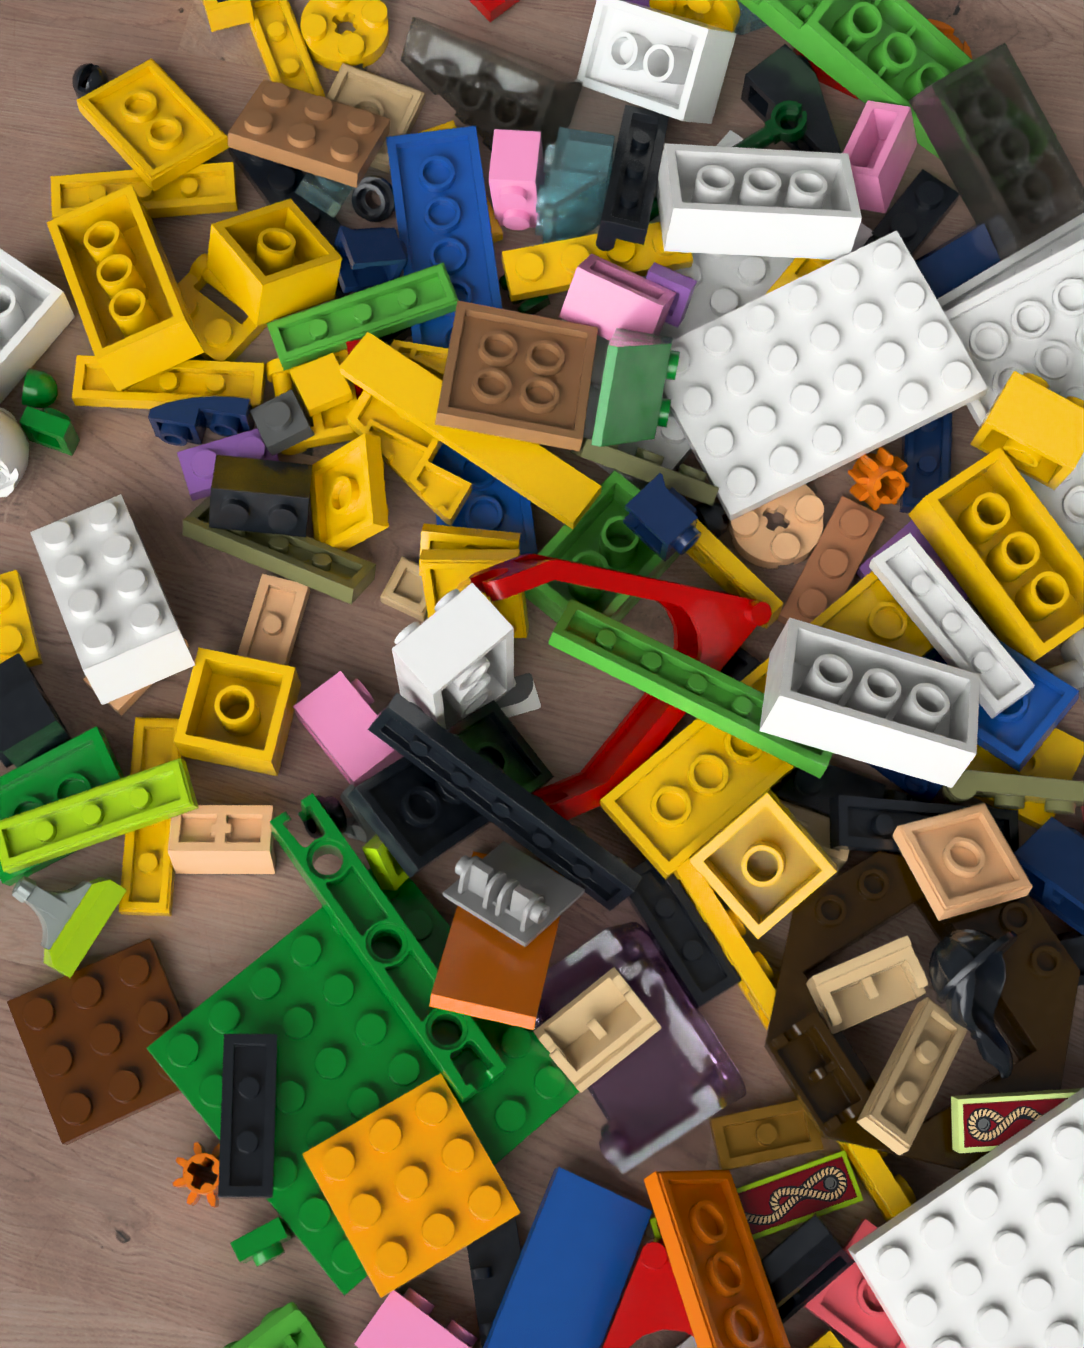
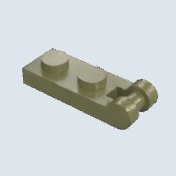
[942,770,1084,814]

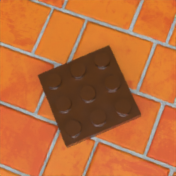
[7,938,184,1145]

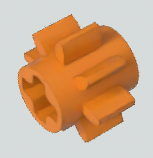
[848,447,909,510]
[173,1142,220,1208]

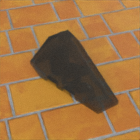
[400,17,583,155]

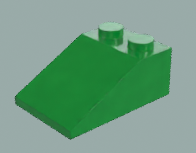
[591,328,680,447]

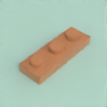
[777,496,885,625]

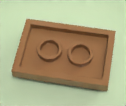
[228,79,390,188]

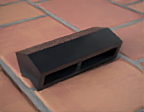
[761,1213,855,1324]

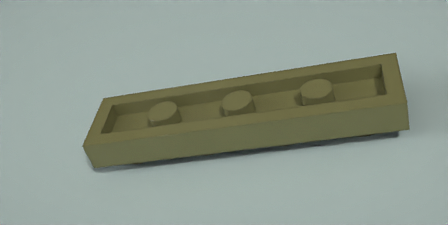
[182,496,376,605]

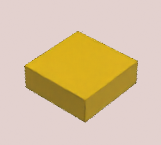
[290,353,353,417]

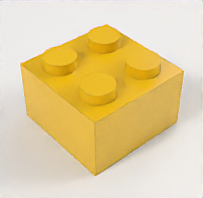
[206,198,342,326]
[970,371,1084,490]
[173,647,301,777]
[689,788,837,939]

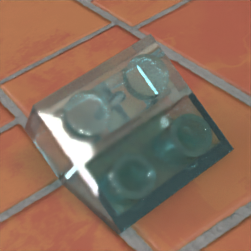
[535,127,615,244]

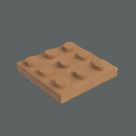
[435,301,598,452]

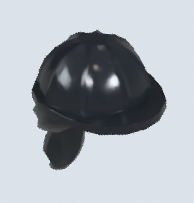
[929,929,1018,1079]

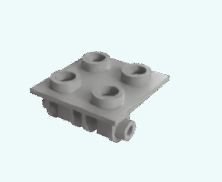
[443,841,585,947]

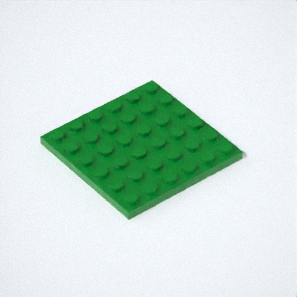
[147,868,579,1296]

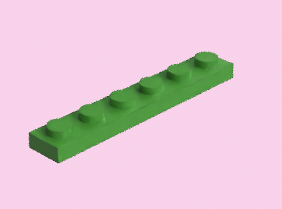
[548,599,833,779]

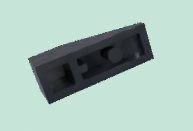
[741,44,842,153]

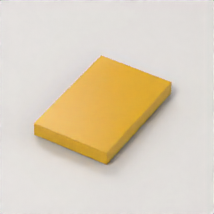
[76,58,230,191]

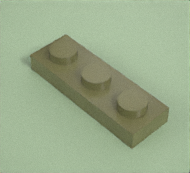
[570,434,719,506]

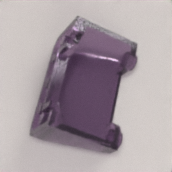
[528,922,746,1175]

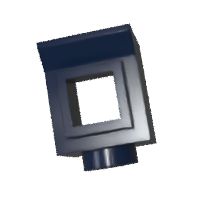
[333,226,408,293]
[623,473,701,562]

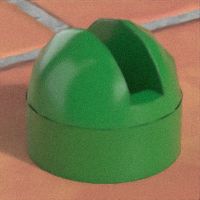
[22,368,58,408]

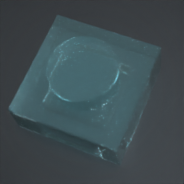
[295,172,353,218]

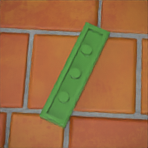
[266,262,459,371]

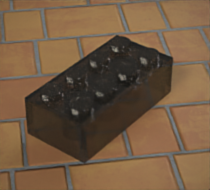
[909,43,1084,260]

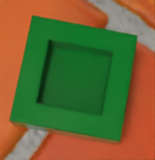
[19,406,80,456]
[230,1217,293,1267]

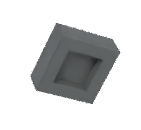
[250,389,315,456]

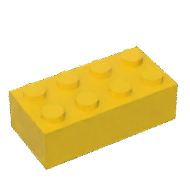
[46,184,204,391]
[908,447,1084,662]

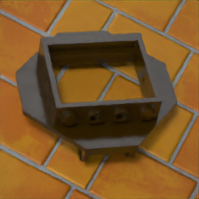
[764,851,1080,1171]

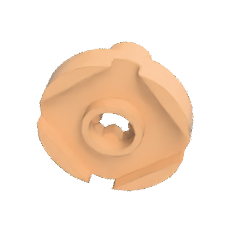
[728,484,824,569]

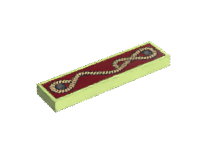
[951,1088,1082,1153]

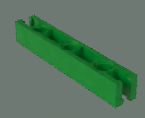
[270,793,507,1105]

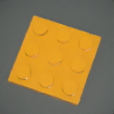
[302,1073,521,1298]

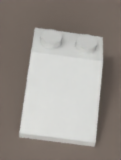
[576,0,737,124]

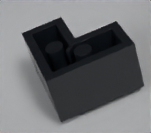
[0,653,72,768]

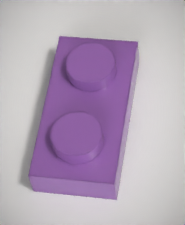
[177,428,279,501]

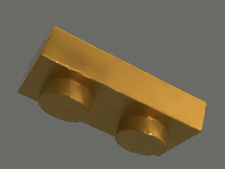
[709,1100,824,1170]

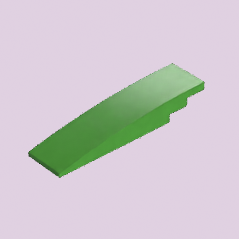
[738,0,1057,205]

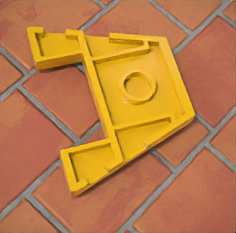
[347,340,472,526]

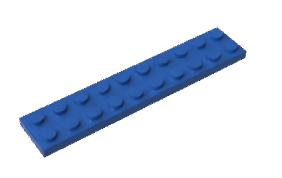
[386,126,538,555]

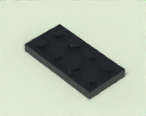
[347,700,554,878]

